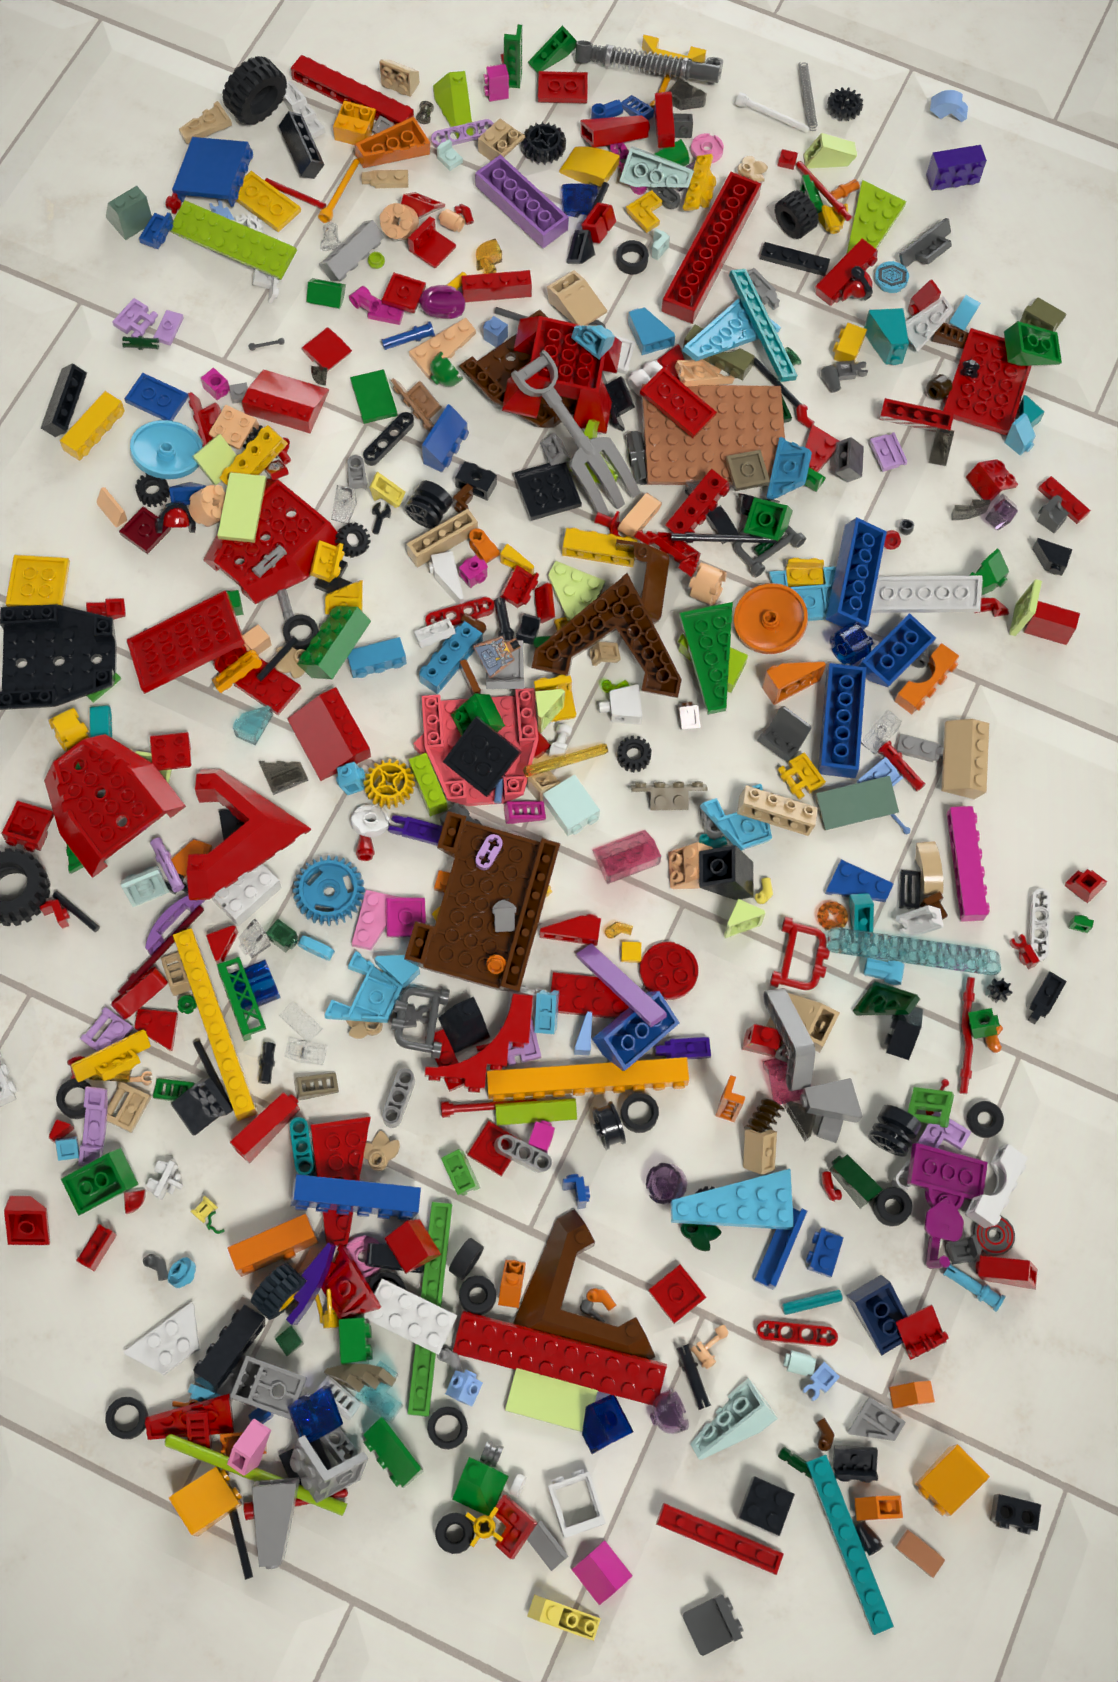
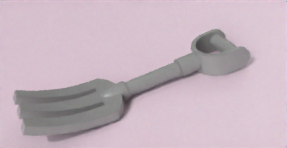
[511,350,640,516]

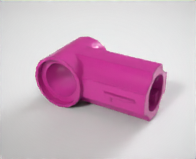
[349,286,382,314]

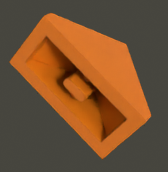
[889,1381,935,1409]

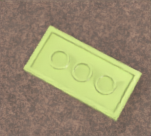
[217,472,267,543]
[505,1368,598,1433]

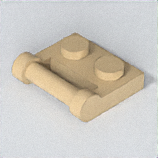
[107,1081,152,1133]

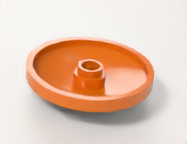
[734,583,808,654]

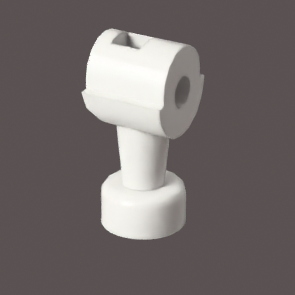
[549,724,572,760]

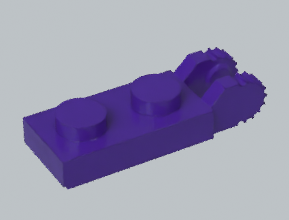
[388,815,443,846]

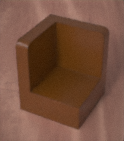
[920,891,948,920]

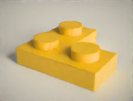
[625,190,662,233]

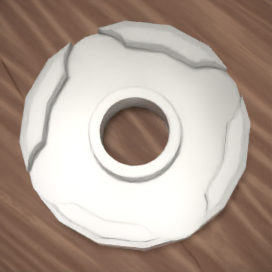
[351,804,390,837]

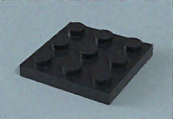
[514,462,582,521]
[443,716,522,797]

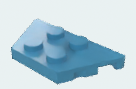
[766,437,812,499]

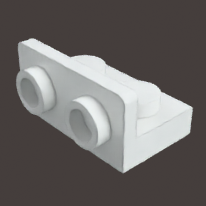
[414,618,456,648]

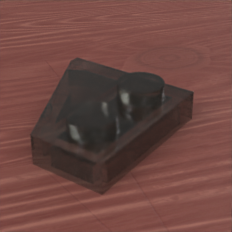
[259,761,308,795]

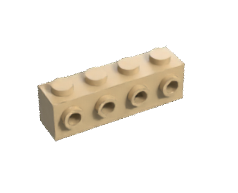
[407,509,478,568]
[737,785,817,836]

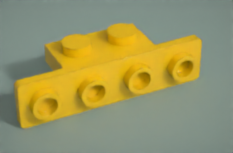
[683,154,716,211]
[71,1030,151,1082]

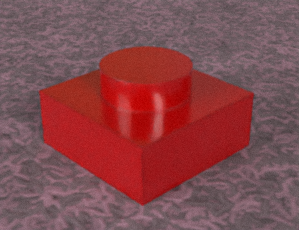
[778,149,798,170]

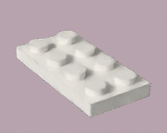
[363,1279,457,1355]

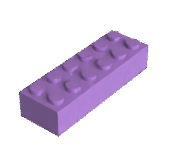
[475,154,569,248]

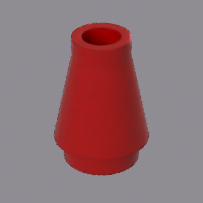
[356,834,375,861]

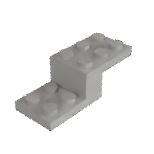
[194,1344,307,1420]

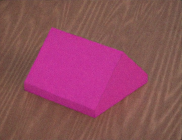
[571,1540,632,1605]

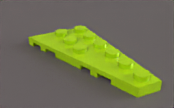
[847,180,907,253]

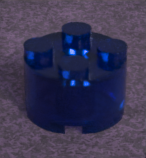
[830,622,874,666]

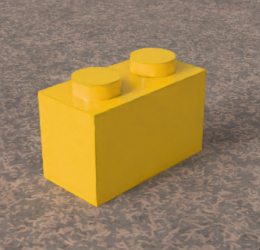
[833,322,867,363]

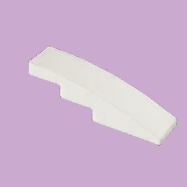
[283,81,326,139]

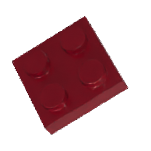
[119,506,171,554]

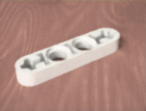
[1029,888,1050,962]

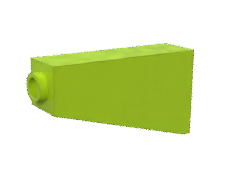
[678,633,748,693]

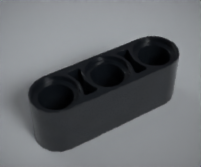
[365,1243,424,1273]

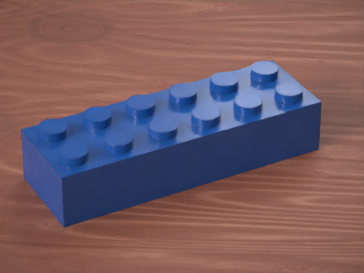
[826,517,887,633]
[818,663,866,779]
[290,1174,421,1221]

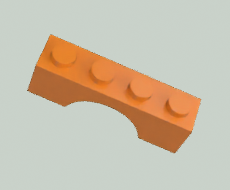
[894,643,959,714]

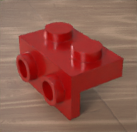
[500,565,539,608]

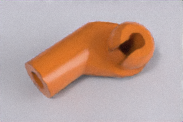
[985,1025,1003,1053]

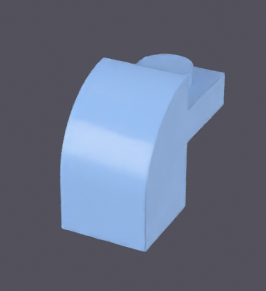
[930,90,968,122]

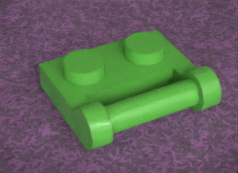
[908,1087,954,1128]

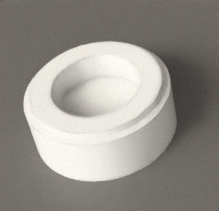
[510,1474,526,1497]

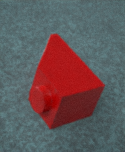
[908,279,941,316]

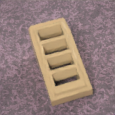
[161,952,192,996]

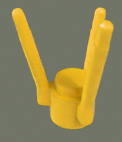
[315,1289,340,1328]

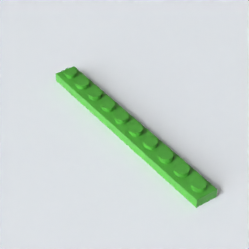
[408,1202,453,1417]

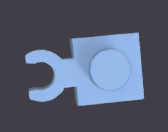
[210,199,235,220]
[802,1362,840,1401]

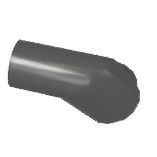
[143,1254,168,1281]

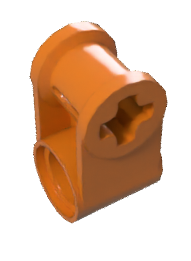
[469,528,500,564]

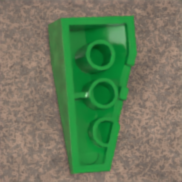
[969,548,1009,595]

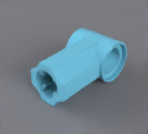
[864,958,905,985]

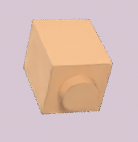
[243,624,272,655]

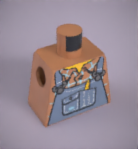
[473,636,521,678]

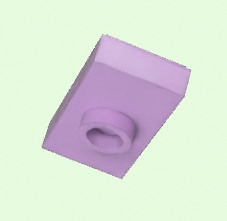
[153,310,184,346]

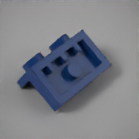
[806,1228,844,1278]

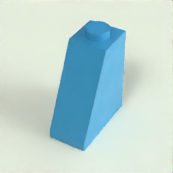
[628,307,675,355]

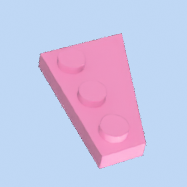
[352,890,402,950]

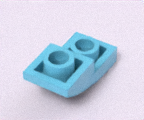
[949,295,981,331]

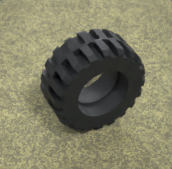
[222,56,287,125]
[0,848,50,926]

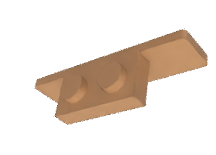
[391,378,442,432]

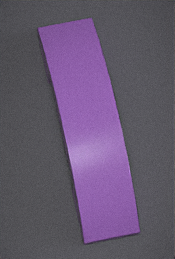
[145,895,205,955]

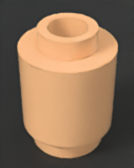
[439,209,465,232]

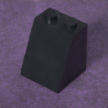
[699,845,754,900]

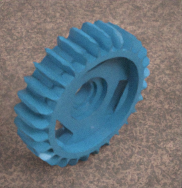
[293,855,365,926]

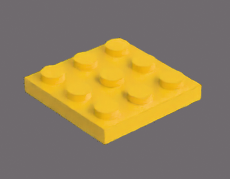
[5,555,70,607]

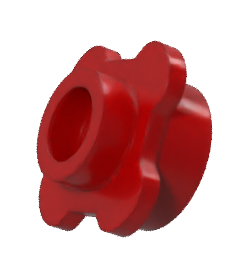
[166,193,182,214]

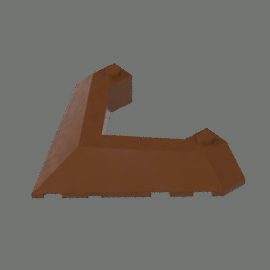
[531,573,682,698]
[513,1209,655,1360]

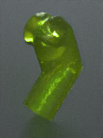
[601,679,629,694]

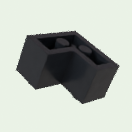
[884,1006,923,1060]

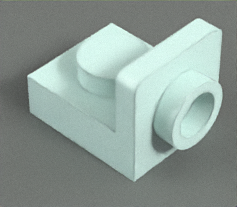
[437,139,463,171]
[651,228,670,261]

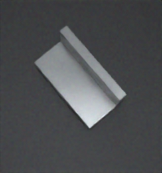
[527,1521,569,1571]

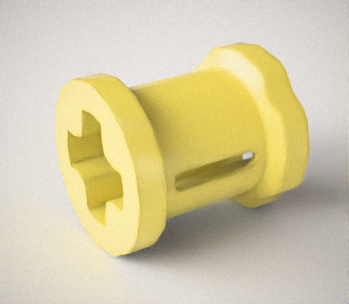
[190,1196,218,1223]

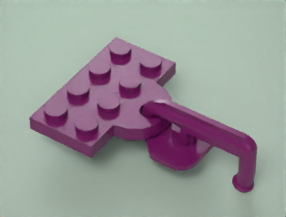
[907,1143,988,1269]

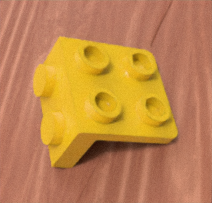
[534,675,576,722]

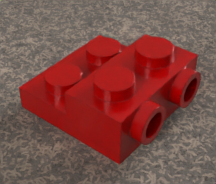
[1,801,54,852]

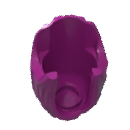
[419,285,465,319]

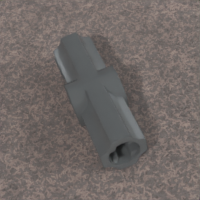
[626,431,647,485]

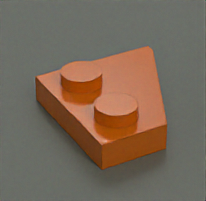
[171,839,213,878]

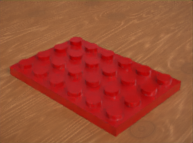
[943,328,1032,435]
[127,590,246,694]

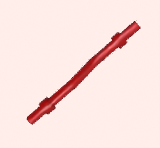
[959,977,975,1094]

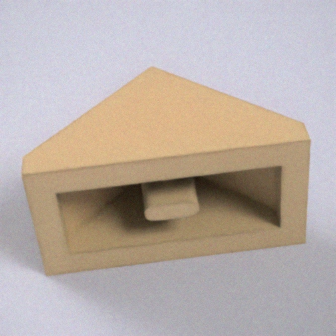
[528,771,561,801]

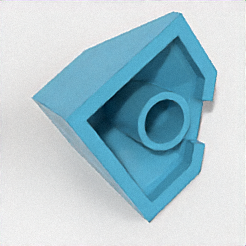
[571,325,615,359]

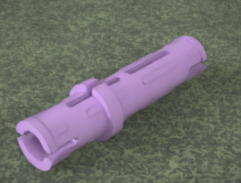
[150,838,185,892]

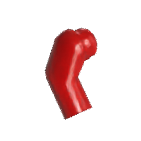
[454,204,474,225]
[796,404,815,429]
[821,1171,842,1202]

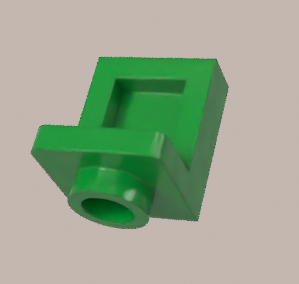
[805,467,826,492]

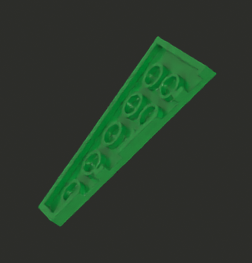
[679,602,733,715]

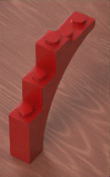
[424,994,533,1093]

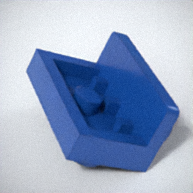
[139,212,174,249]
[562,1174,590,1209]

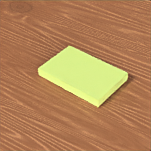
[1009,579,1042,636]

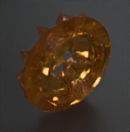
[817,902,848,932]

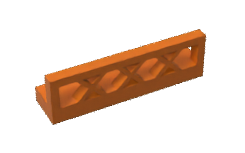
[716,1075,745,1123]

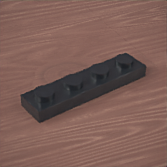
[760,242,830,276]

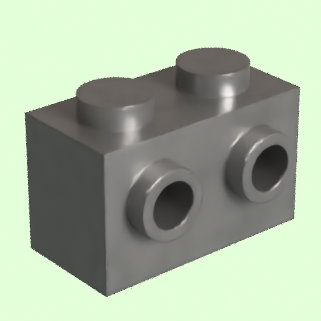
[835,437,864,482]

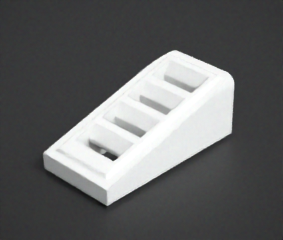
[314,1376,361,1421]

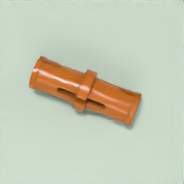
[827,179,860,201]

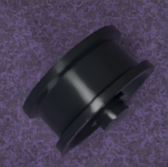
[592,1101,626,1150]

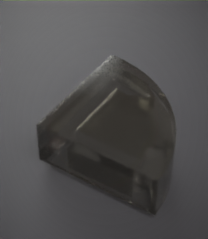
[311,366,328,386]

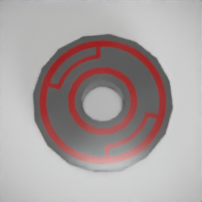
[973,1215,1015,1256]

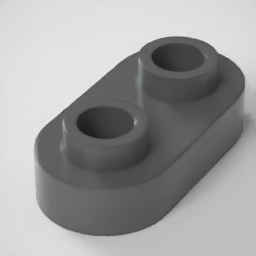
[652,187,681,209]

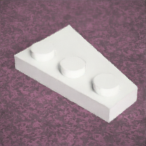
[906,296,954,352]

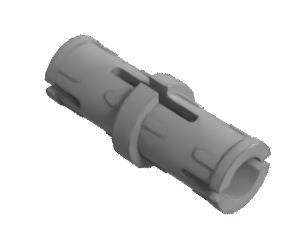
[252,545,287,578]

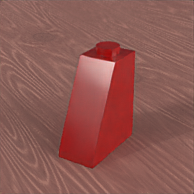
[654,92,675,148]
[976,1256,1038,1290]

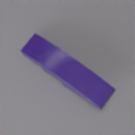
[286,1242,336,1325]

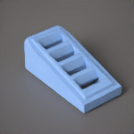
[574,1012,592,1056]

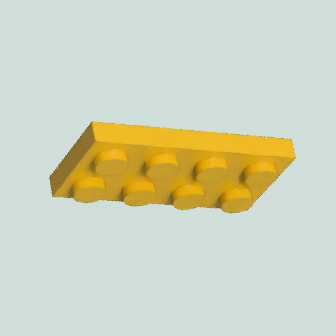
[236,171,301,232]

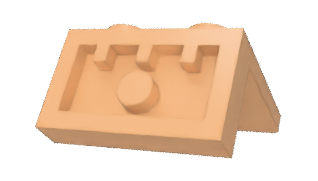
[209,405,259,449]

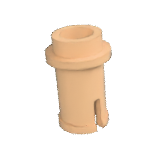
[690,1341,716,1370]

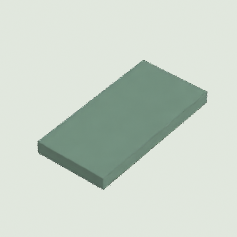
[816,776,899,830]

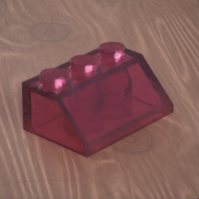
[592,830,661,884]

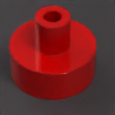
[884,530,901,550]

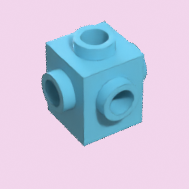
[336,762,365,795]

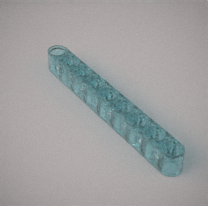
[827,927,1001,975]

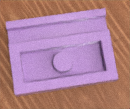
[869,432,907,472]

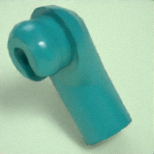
[699,834,728,849]

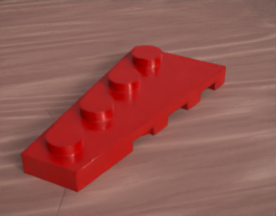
[145,1393,234,1440]

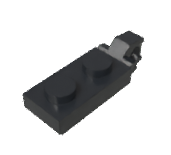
[1028,971,1067,1025]

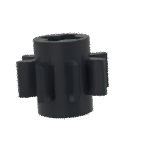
[986,978,1013,1003]

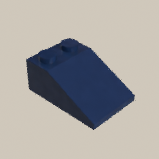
[846,1275,907,1356]

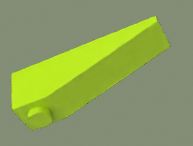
[433,71,474,139]

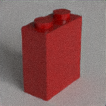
[1024,601,1080,645]

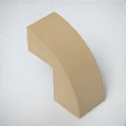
[915,841,943,895]

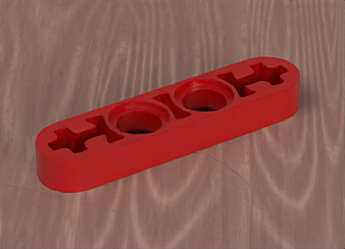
[425,597,494,627]
[756,1321,838,1347]

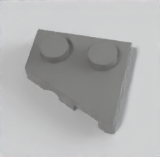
[847,1397,906,1441]

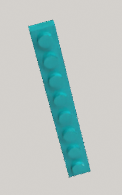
[729,269,798,382]
[805,1455,894,1635]

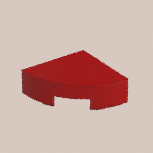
[124,1190,146,1214]

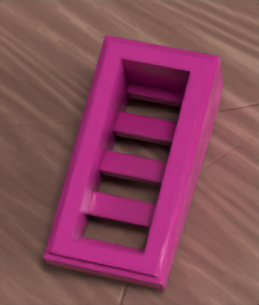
[504,801,546,824]

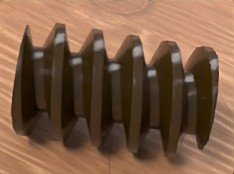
[744,1098,785,1133]

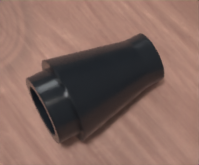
[855,1521,884,1556]

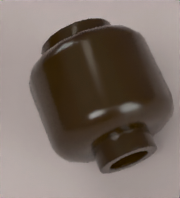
[926,374,953,401]

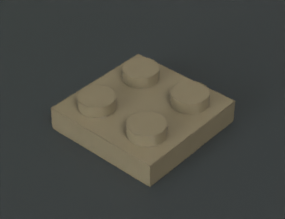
[725,450,770,491]

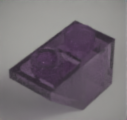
[985,493,1018,530]

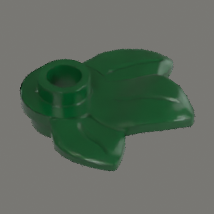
[681,1223,722,1251]

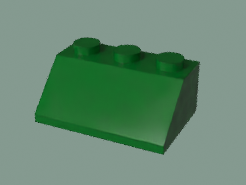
[363,1417,424,1488]

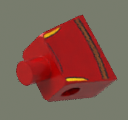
[742,1024,783,1058]

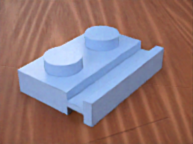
[856,757,903,786]

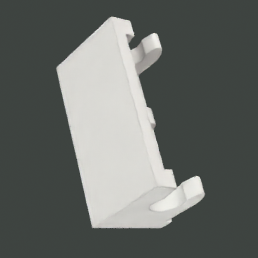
[896,905,943,938]

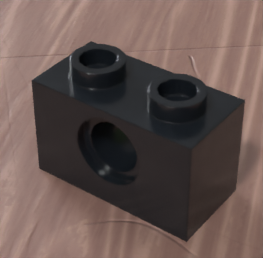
[455,461,497,501]

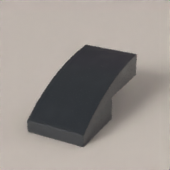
[706,505,739,545]

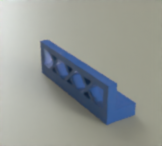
[754,1208,807,1290]

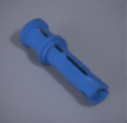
[381,321,435,350]

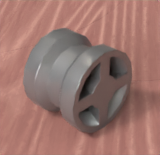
[480,1440,504,1467]

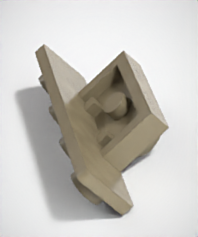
[631,781,708,810]

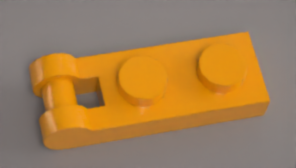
[212,650,262,693]

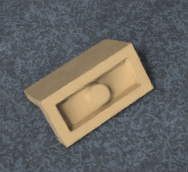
[743,1129,777,1175]

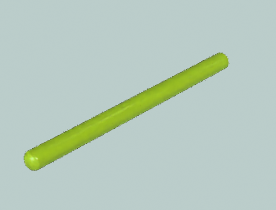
[165,1434,348,1516]

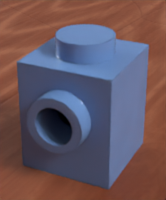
[483,316,508,348]

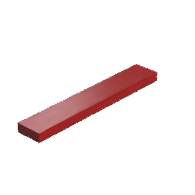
[656,1503,784,1575]

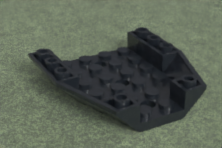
[0,604,117,710]

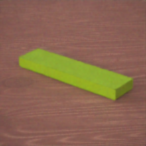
[495,1098,577,1126]

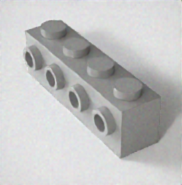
[319,220,384,281]

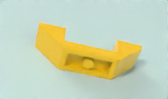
[642,34,707,63]

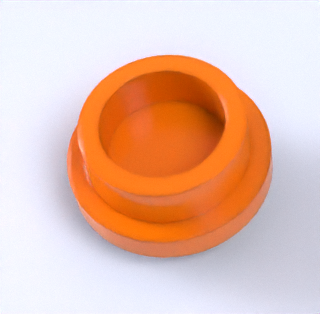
[486,955,506,974]

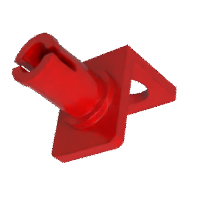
[594,511,628,537]

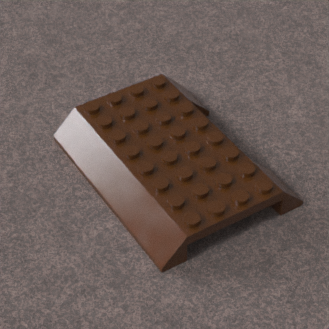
[404,811,561,992]

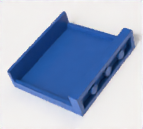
[172,137,253,207]

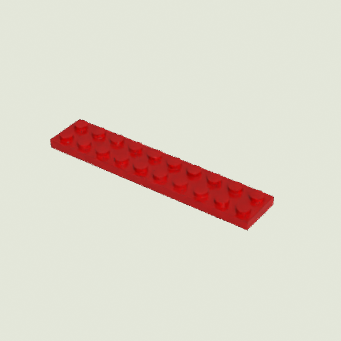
[453,1311,667,1407]

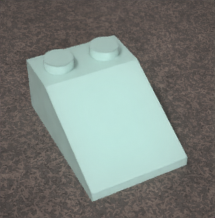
[121,866,169,907]

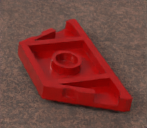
[321,1244,382,1319]

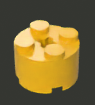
[48,708,89,752]

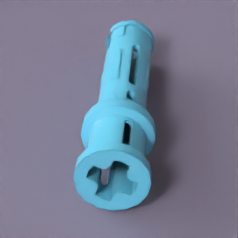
[943,1264,1006,1312]

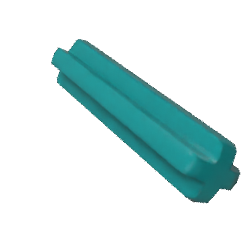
[782,1290,843,1315]

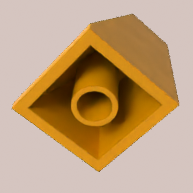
[915,1444,990,1516]
[169,1467,242,1536]

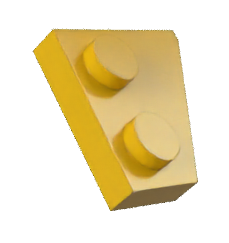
[325,580,363,615]

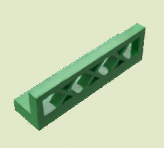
[504,24,523,88]
[217,957,266,1041]

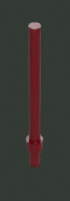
[118,905,204,994]

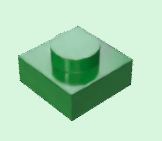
[1069,915,1094,933]

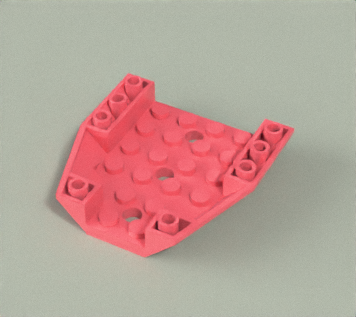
[422,688,538,806]

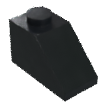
[1032,538,1073,576]

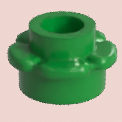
[178,995,197,1014]

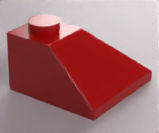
[401,192,445,219]
[4,1196,50,1245]

